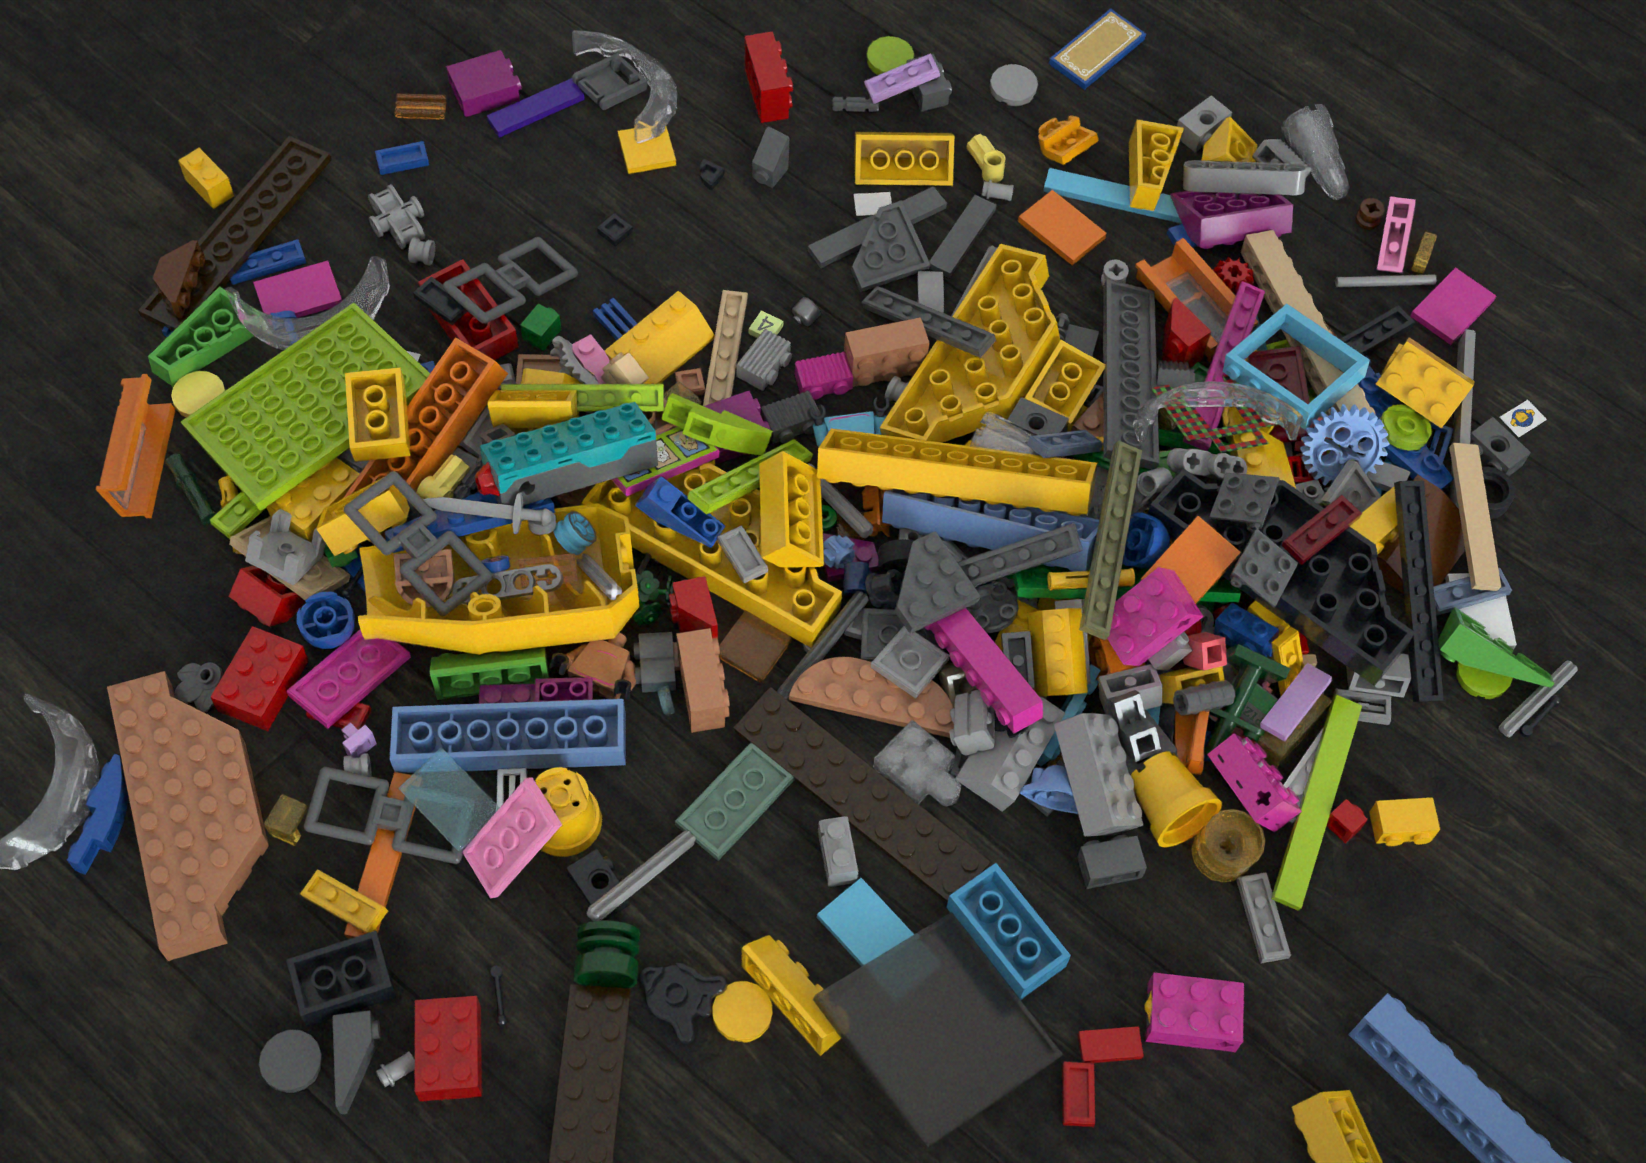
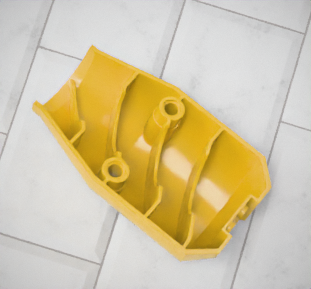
[358,504,639,655]

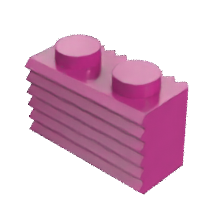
[795,352,853,400]

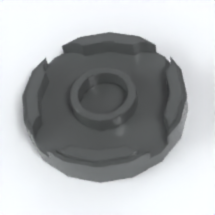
[259,1030,323,1093]

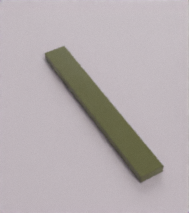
[1079,440,1142,640]

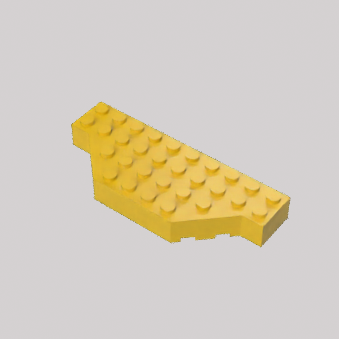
[879,244,1060,443]
[581,463,842,648]

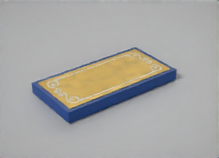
[1049,9,1146,90]

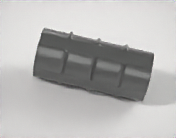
[1173,680,1235,715]

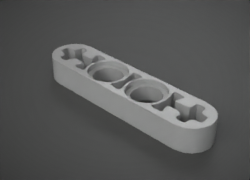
[452,564,564,605]

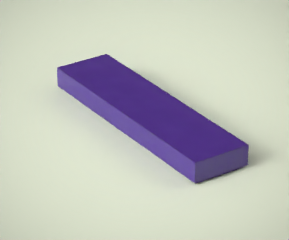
[487,78,584,137]

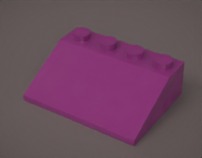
[1170,191,1293,249]

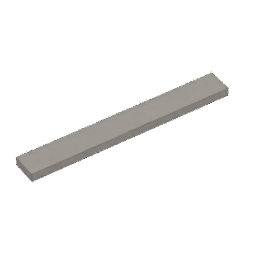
[1450,329,1476,508]

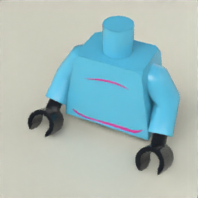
[807,397,889,447]

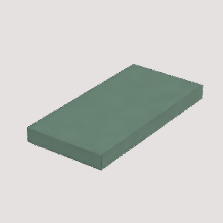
[675,743,794,861]

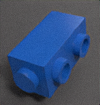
[1214,603,1279,657]

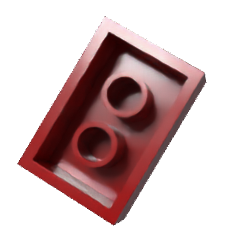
[744,31,793,123]
[210,626,309,731]
[415,996,482,1101]

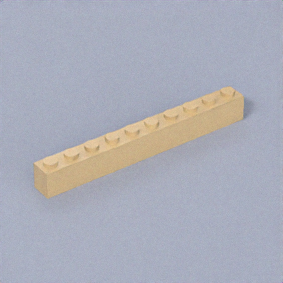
[1241,230,1375,433]

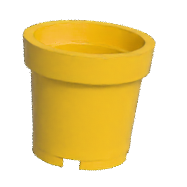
[1130,751,1222,847]
[535,767,602,857]

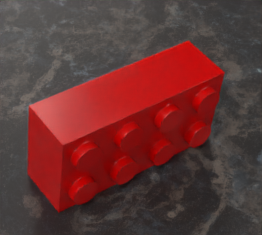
[418,259,519,360]

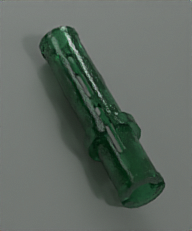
[165,453,217,525]

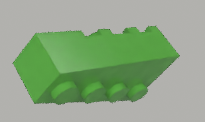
[148,287,263,387]

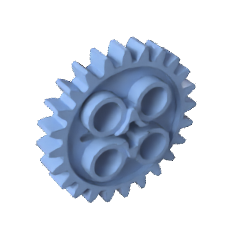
[1300,404,1389,485]

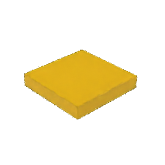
[618,123,676,174]

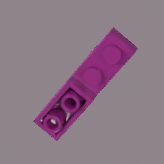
[479,677,593,704]

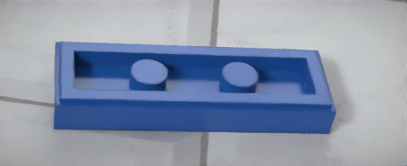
[230,239,307,285]

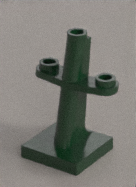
[1204,644,1291,758]

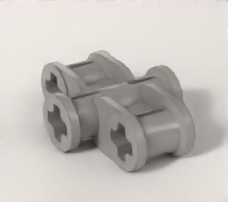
[368,184,425,249]
[1167,448,1247,480]

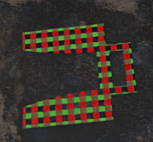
[1151,375,1279,453]

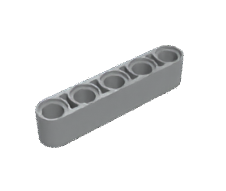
[1183,160,1306,195]

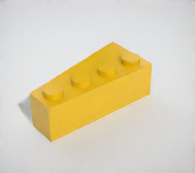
[1129,120,1184,211]

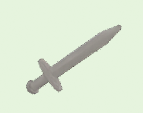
[423,492,552,534]

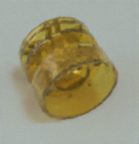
[1192,809,1265,882]

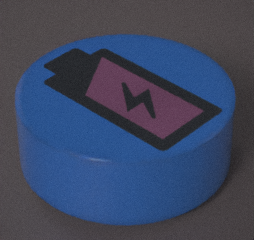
[481,556,510,573]

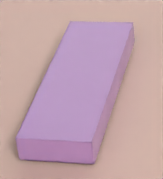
[864,53,940,104]
[1260,663,1332,742]

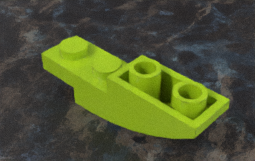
[661,393,773,455]

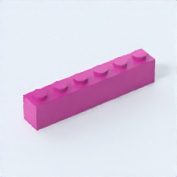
[924,608,1043,733]

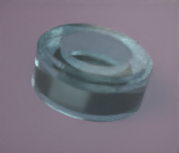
[658,685,675,715]

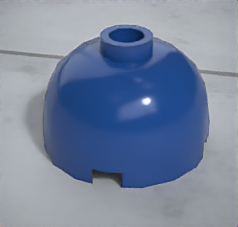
[1122,512,1170,569]
[297,592,355,649]

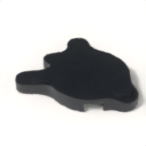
[640,963,727,1044]

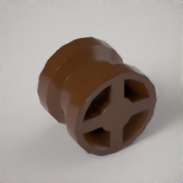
[1355,198,1385,230]

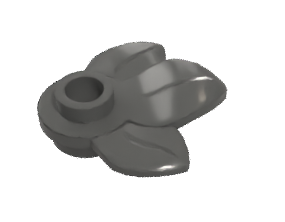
[174,662,224,713]

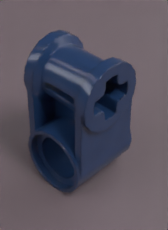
[844,562,872,596]

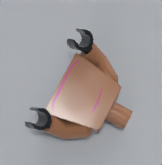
[549,633,636,700]

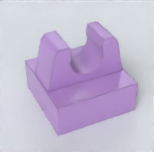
[341,723,377,758]

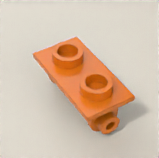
[862,485,891,537]

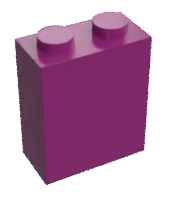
[446,50,522,117]
[704,391,771,465]

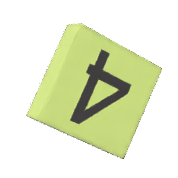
[749,311,784,338]

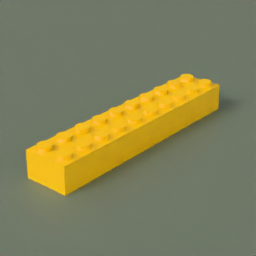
[817,428,1097,516]

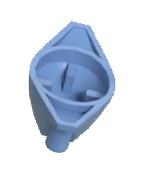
[1020,765,1078,814]

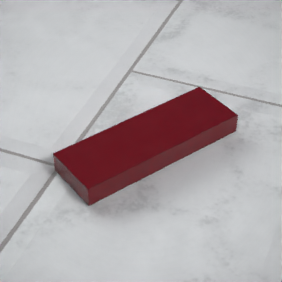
[1281,495,1362,565]

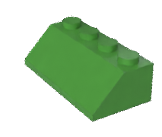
[430,647,549,700]

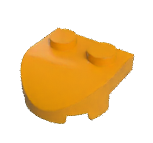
[1038,116,1098,165]

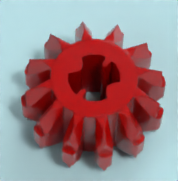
[1213,257,1254,296]

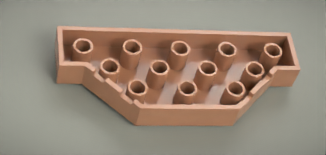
[107,671,269,961]

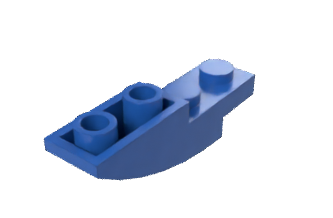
[67,754,129,875]

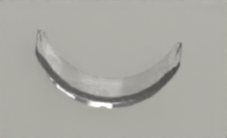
[572,31,678,143]
[225,256,390,350]
[1133,381,1303,442]
[0,693,99,870]

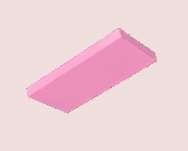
[463,778,562,899]

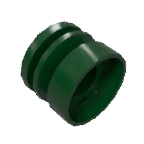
[574,921,640,988]

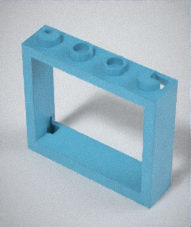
[1223,304,1370,430]

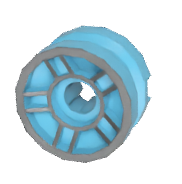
[553,511,597,555]

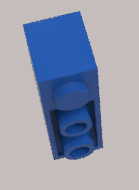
[635,476,725,548]

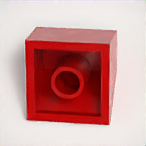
[1162,297,1212,368]
[229,566,306,627]
[669,576,718,638]

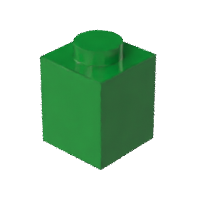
[520,303,561,351]

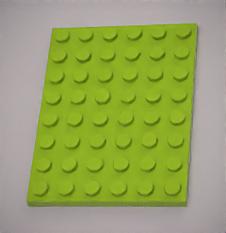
[181,302,430,511]

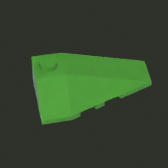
[1438,607,1555,688]

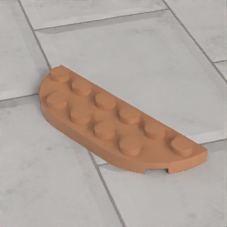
[789,657,954,738]

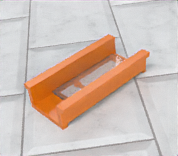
[1135,238,1259,362]
[96,374,176,518]

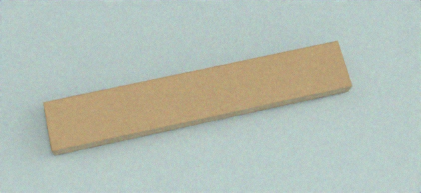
[703,290,748,406]
[1449,443,1501,591]

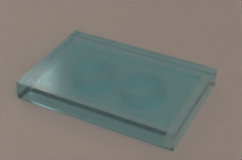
[398,747,500,852]

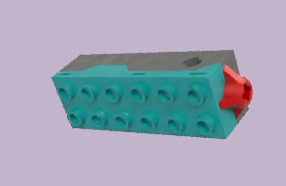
[475,402,658,506]

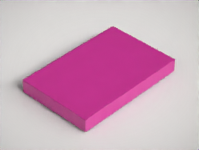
[253,261,343,327]
[1410,268,1496,345]

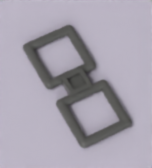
[443,237,578,324]
[344,471,493,616]
[304,767,475,864]

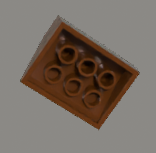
[1377,474,1465,594]

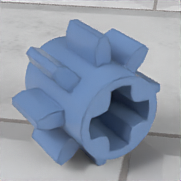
[823,535,855,569]

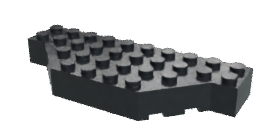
[1147,468,1415,686]

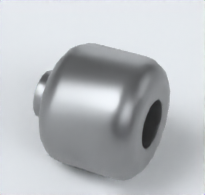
[792,297,821,326]

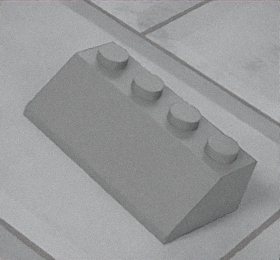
[955,696,1065,812]

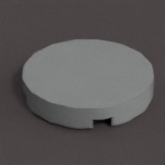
[990,64,1038,106]

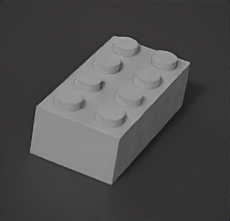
[1054,713,1143,836]

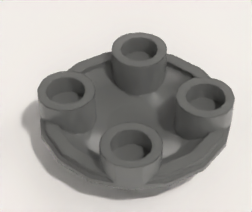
[966,582,1018,633]

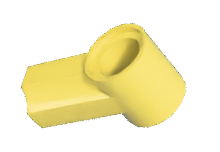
[967,134,1005,183]
[417,454,470,499]

